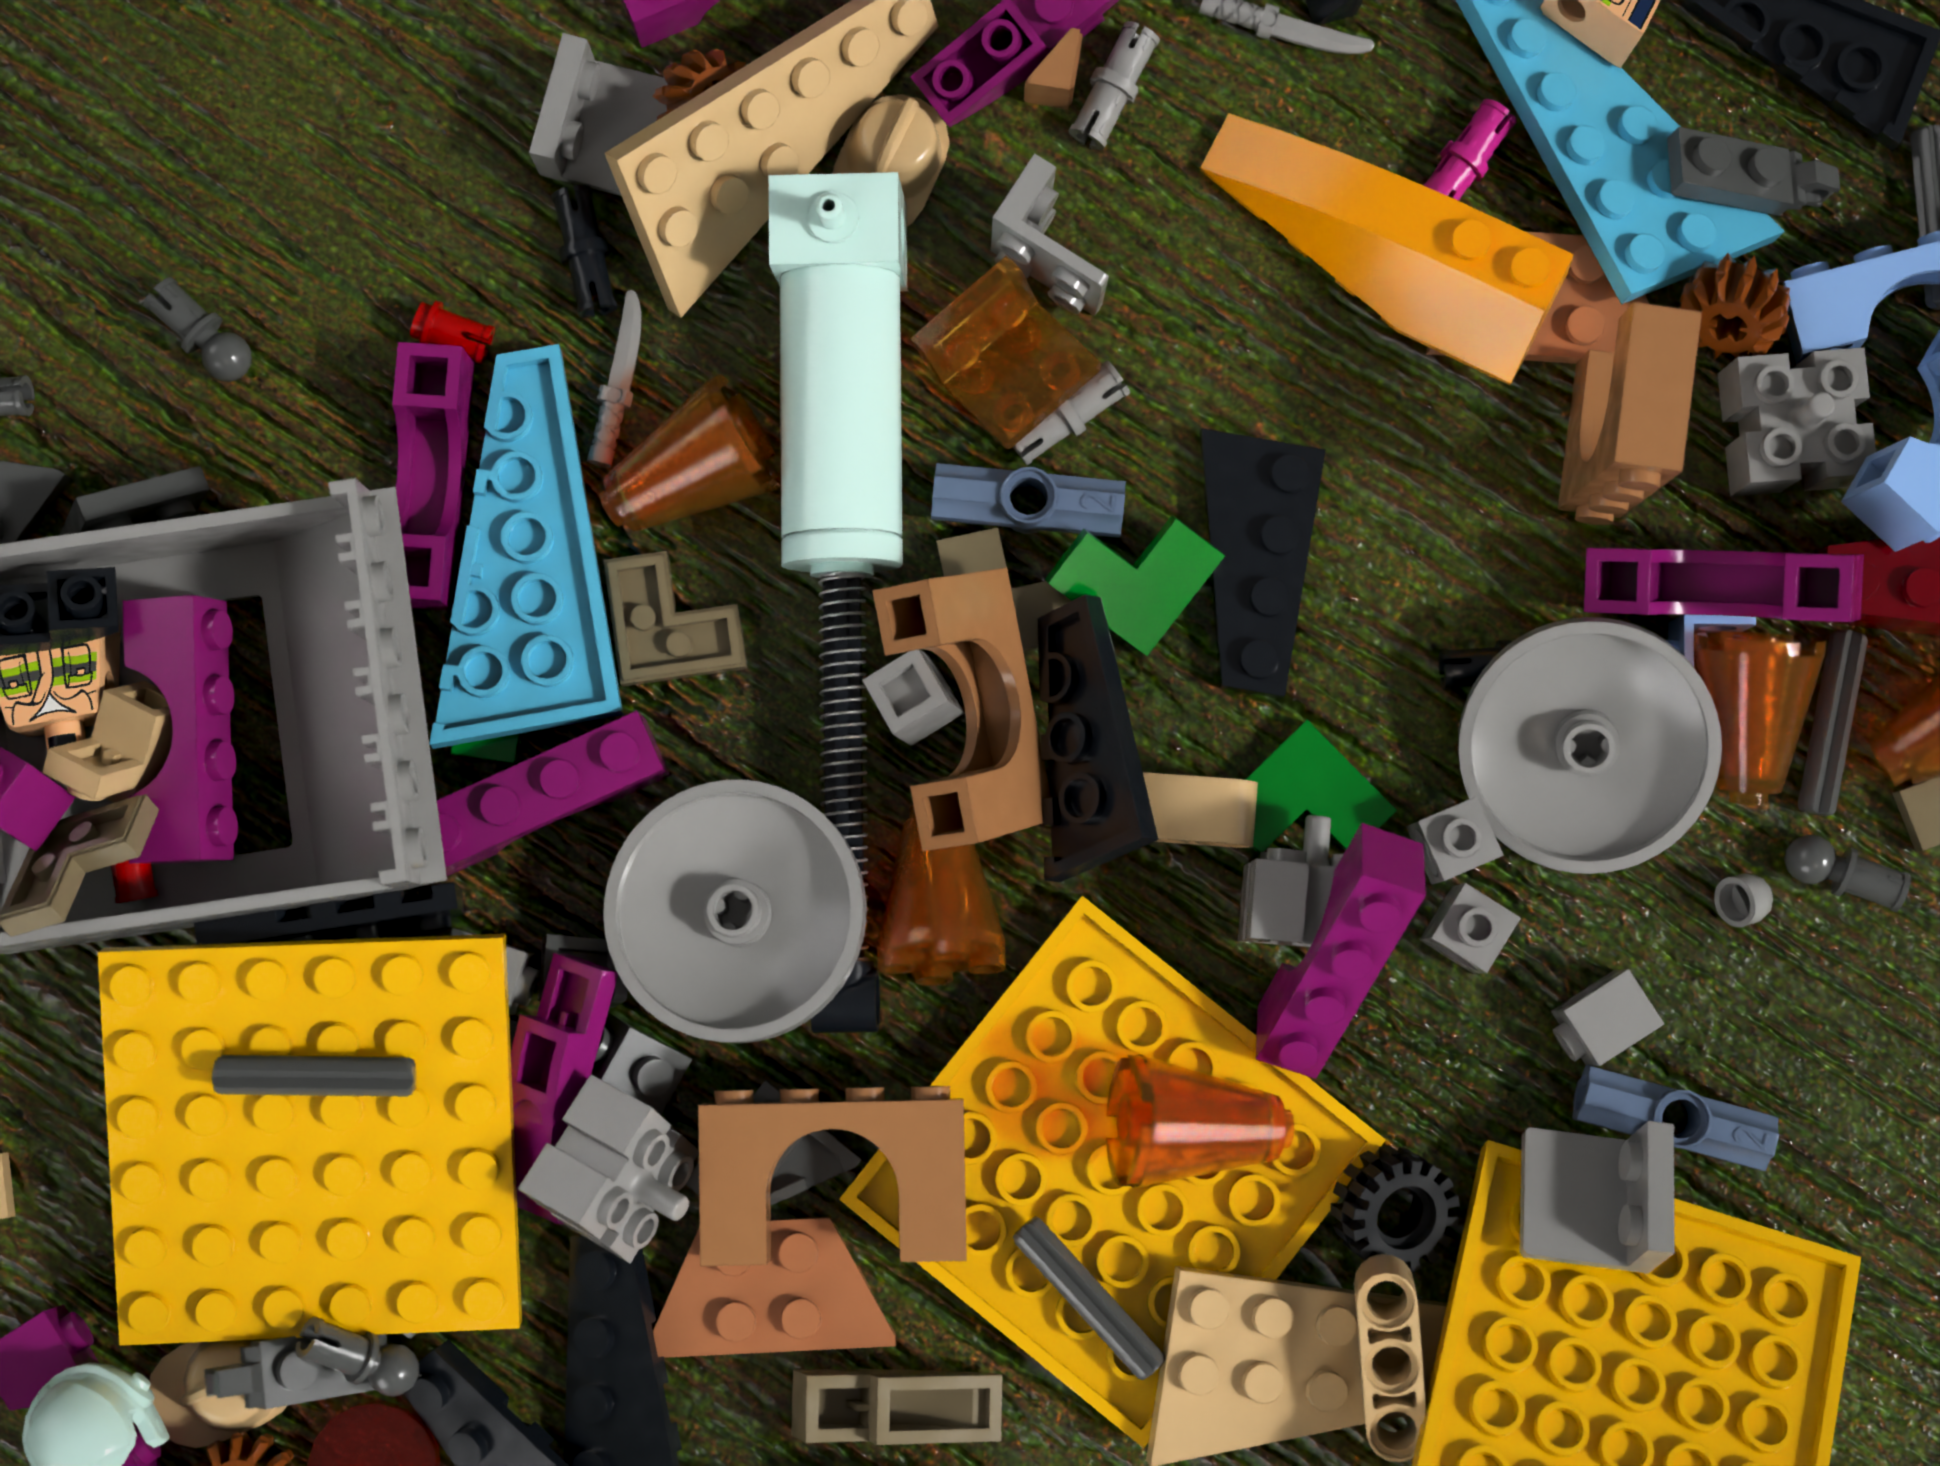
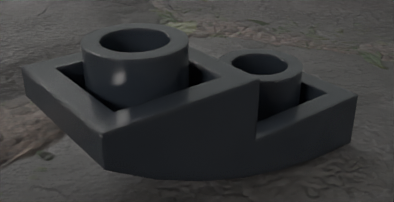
[0,567,119,656]

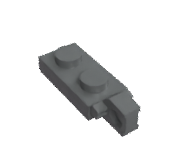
[1667,127,1840,216]
[204,1334,387,1409]

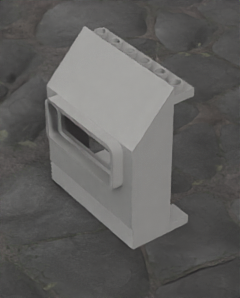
[0,478,447,954]

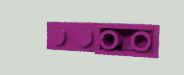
[910,0,1119,127]
[511,953,618,1224]

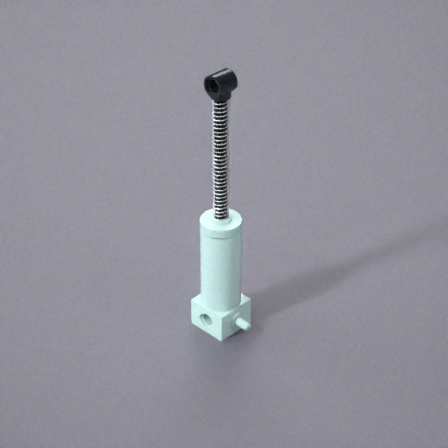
[768,172,907,1033]

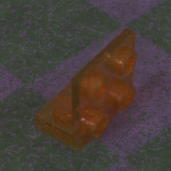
[910,256,1101,449]

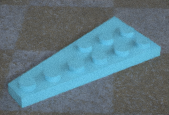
[1456,0,1785,305]
[429,344,623,749]

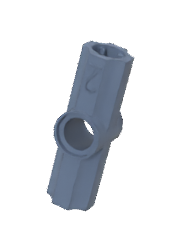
[931,463,1126,538]
[1572,1065,1780,1171]

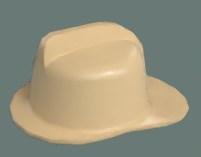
[832,94,950,227]
[149,1340,287,1448]

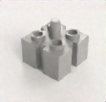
[1717,347,1876,497]
[1237,815,1344,947]
[518,1075,699,1264]

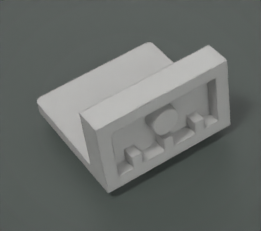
[529,33,668,196]
[990,153,1109,316]
[1520,1121,1675,1274]

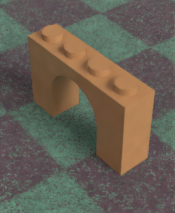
[1558,302,1702,525]
[873,568,1050,851]
[698,1086,967,1266]

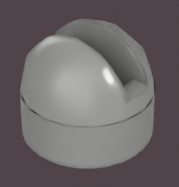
[1714,873,1773,928]

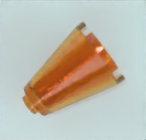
[600,374,781,532]
[1694,632,1827,805]
[1106,1054,1294,1188]

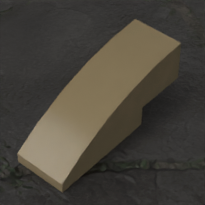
[791,1369,1002,1445]

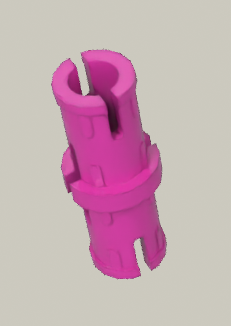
[1423,99,1517,201]

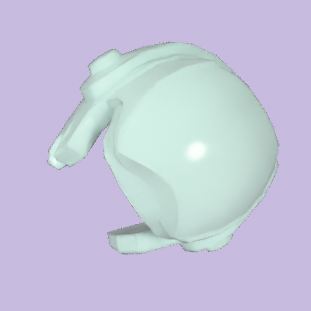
[22,1363,170,1466]

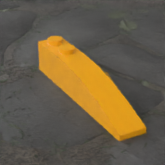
[1200,113,1574,386]

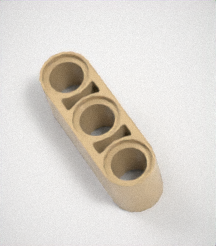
[1143,772,1258,848]
[1354,1254,1426,1462]

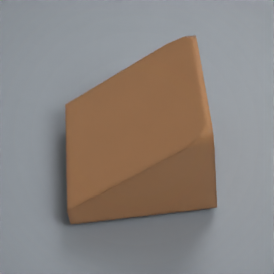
[1024,28,1083,110]

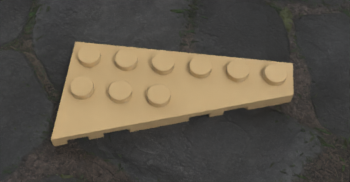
[604,0,939,318]
[1146,1266,1447,1466]

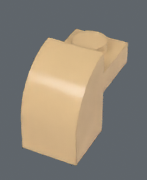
[42,681,173,803]

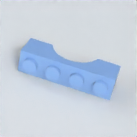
[1783,230,1940,365]
[1841,329,1940,552]

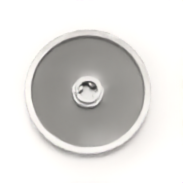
[1458,617,1722,874]
[603,780,867,1043]

